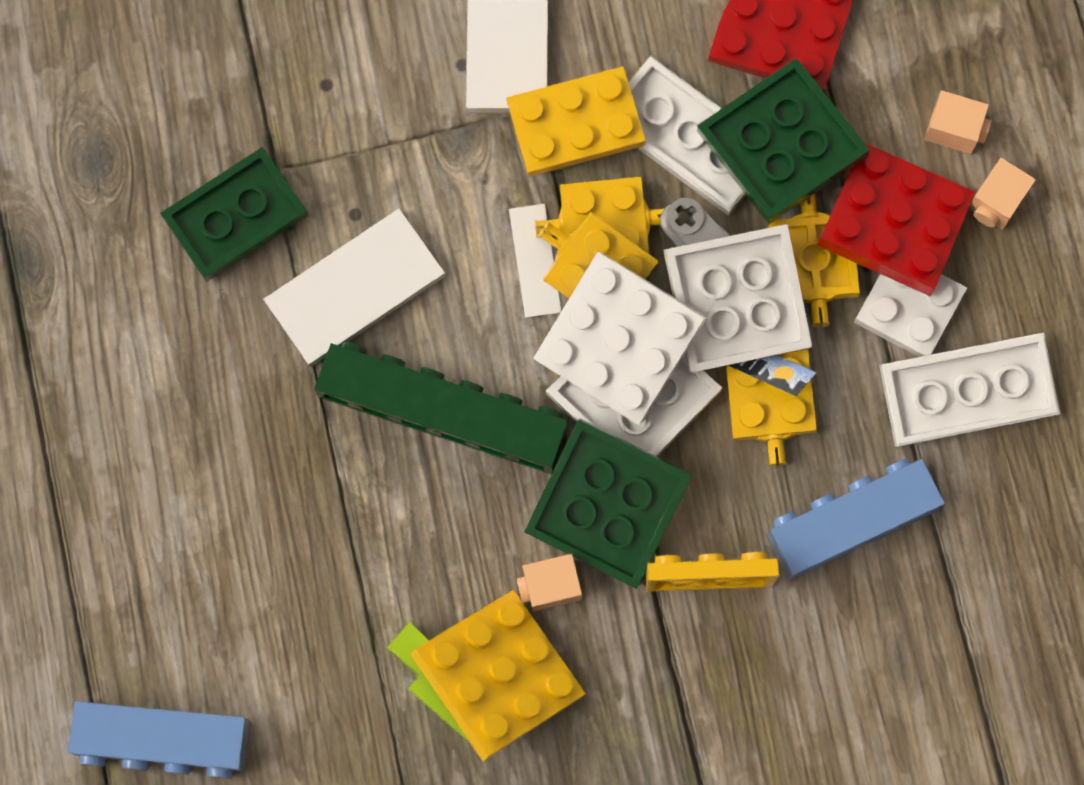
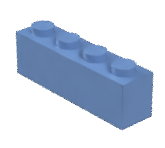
[767,458,945,581]
[68,701,250,779]

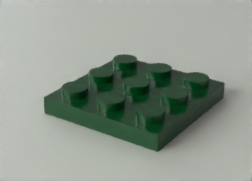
[697,58,870,225]
[524,418,693,589]

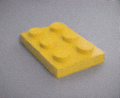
[506,66,646,177]
[645,552,779,592]

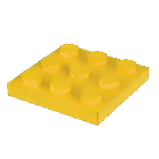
[410,590,586,762]

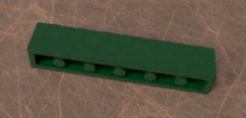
[314,342,568,475]

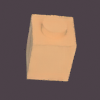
[924,90,991,154]
[968,158,1036,230]
[517,554,582,612]

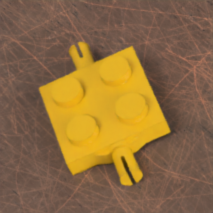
[535,177,664,253]
[768,193,860,328]
[539,212,659,298]
[726,349,817,466]

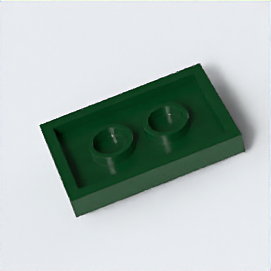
[160,147,309,282]

